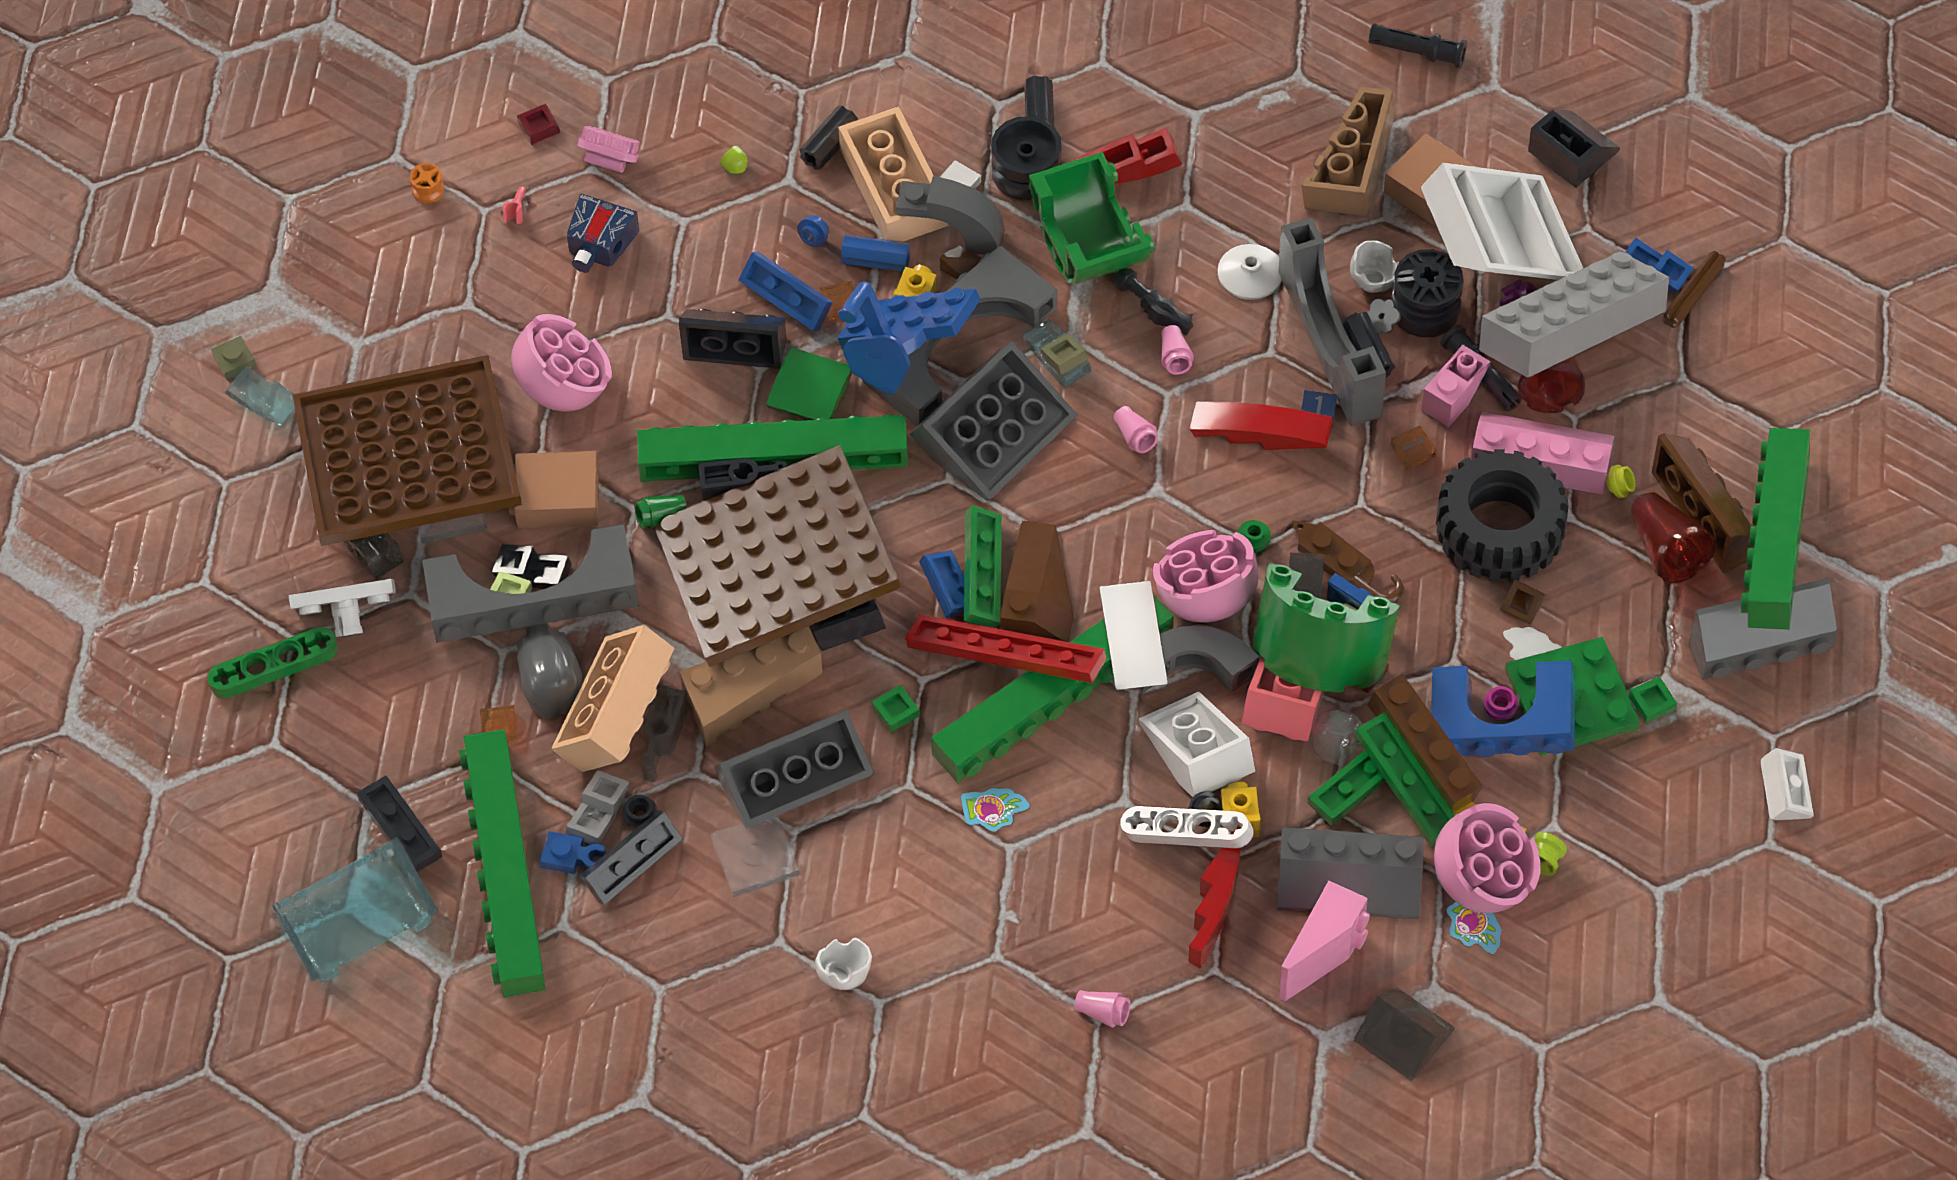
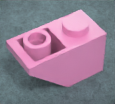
[1422,345,1490,428]

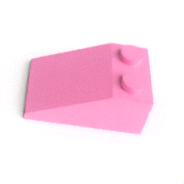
[1279,881,1370,1001]

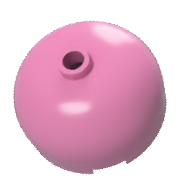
[511,314,612,412]
[1153,530,1259,623]
[1434,803,1540,913]

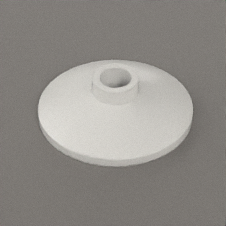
[1218,244,1282,300]

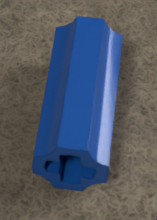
[841,235,910,272]

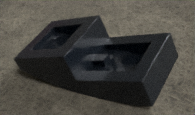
[492,544,572,589]

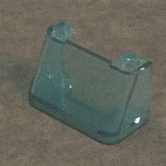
[268,837,439,985]

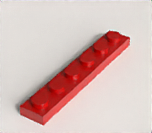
[905,614,1106,683]

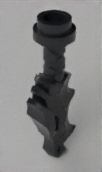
[1113,268,1193,336]

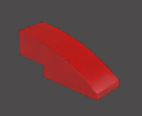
[1074,127,1183,184]

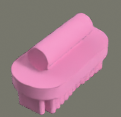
[577,126,640,173]

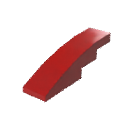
[1190,402,1333,450]
[1188,825,1242,969]

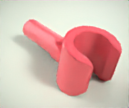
[503,186,526,224]

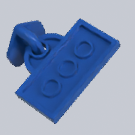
[837,281,980,395]

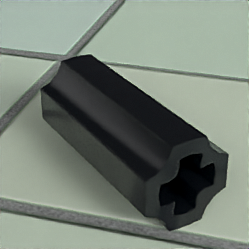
[1024,75,1055,127]
[799,106,858,170]
[1342,312,1395,377]

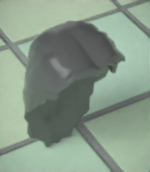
[517,623,583,719]

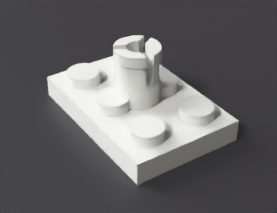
[288,579,396,637]

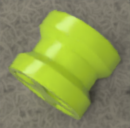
[1534,832,1567,876]

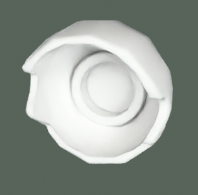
[1350,240,1399,293]
[814,938,872,990]

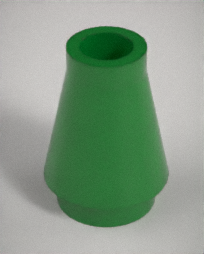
[634,494,687,530]

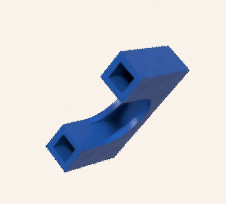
[1431,660,1575,757]

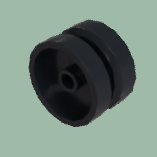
[991,116,1062,200]

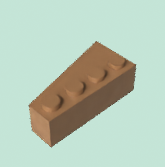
[1301,87,1395,216]
[679,626,823,747]

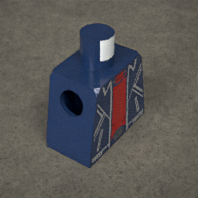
[567,193,640,273]

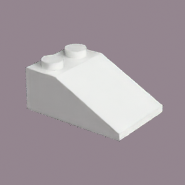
[1139,692,1255,797]

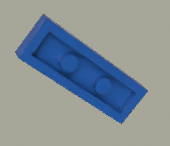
[738,251,833,331]

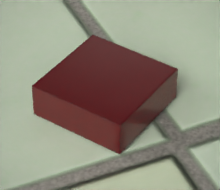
[517,104,560,145]

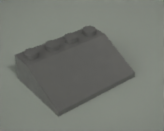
[909,340,1078,501]

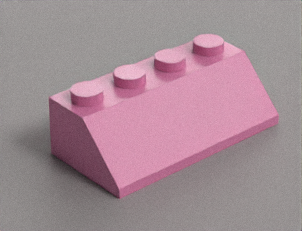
[1471,411,1614,495]

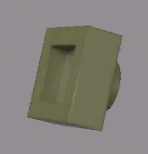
[1041,333,1088,375]
[211,336,257,380]

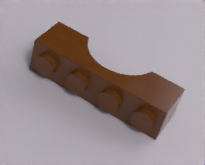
[1367,673,1483,813]

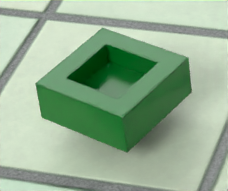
[1629,677,1677,723]
[872,684,920,733]

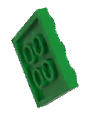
[1505,637,1640,756]

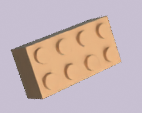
[838,106,948,242]
[551,625,675,772]

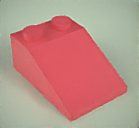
[1241,656,1325,742]

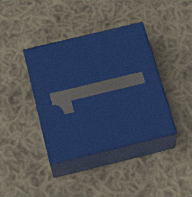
[1301,390,1337,427]

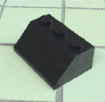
[679,309,787,369]

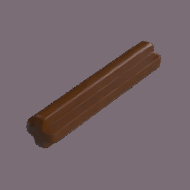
[1663,251,1726,328]

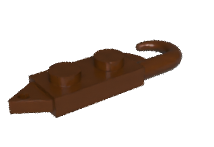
[1292,521,1404,603]

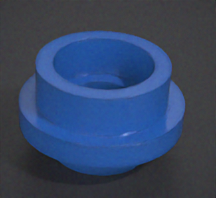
[797,215,829,247]

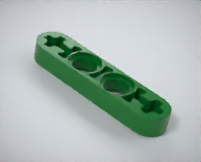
[208,627,338,698]

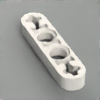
[1121,806,1253,848]

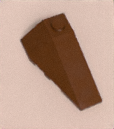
[1000,520,1073,642]

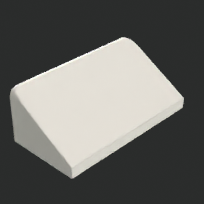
[1761,748,1814,820]

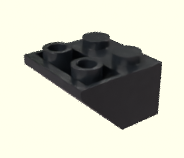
[1528,109,1620,188]

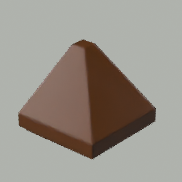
[940,245,981,279]
[1500,579,1546,625]

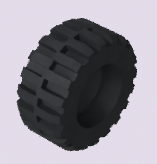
[1436,449,1569,582]

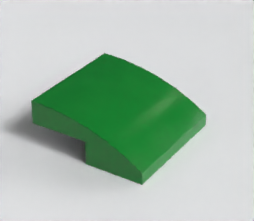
[766,347,852,420]

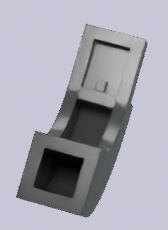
[896,176,1005,254]
[1138,625,1259,693]

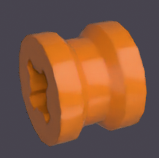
[410,163,444,204]

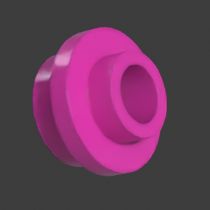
[1483,686,1519,720]

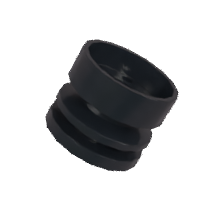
[1392,249,1464,338]

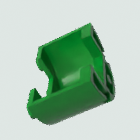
[1029,152,1155,285]
[1252,563,1400,692]

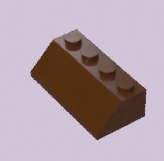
[1651,433,1756,573]

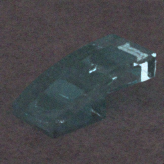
[1023,319,1091,387]
[225,365,295,426]

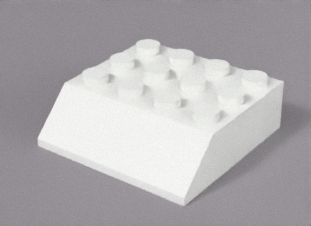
[1421,163,1583,280]

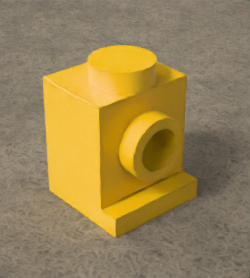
[893,265,937,297]
[1221,782,1260,838]

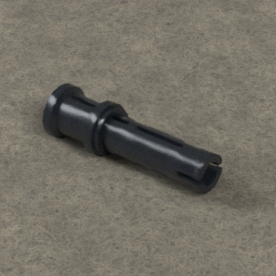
[1368,23,1467,68]
[1440,324,1523,411]

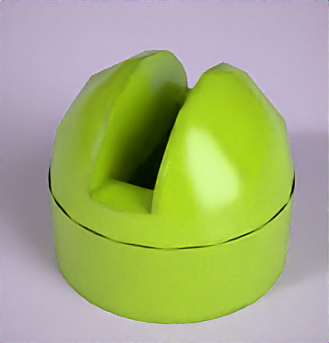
[720,146,748,175]

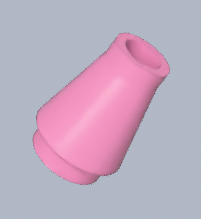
[1161,325,1194,375]
[1114,406,1158,453]
[1074,990,1130,1028]

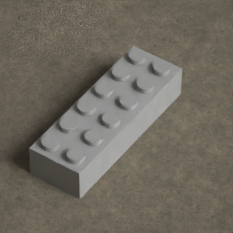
[1479,251,1669,377]

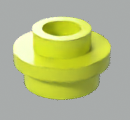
[1606,465,1635,499]

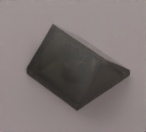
[1354,987,1455,1081]

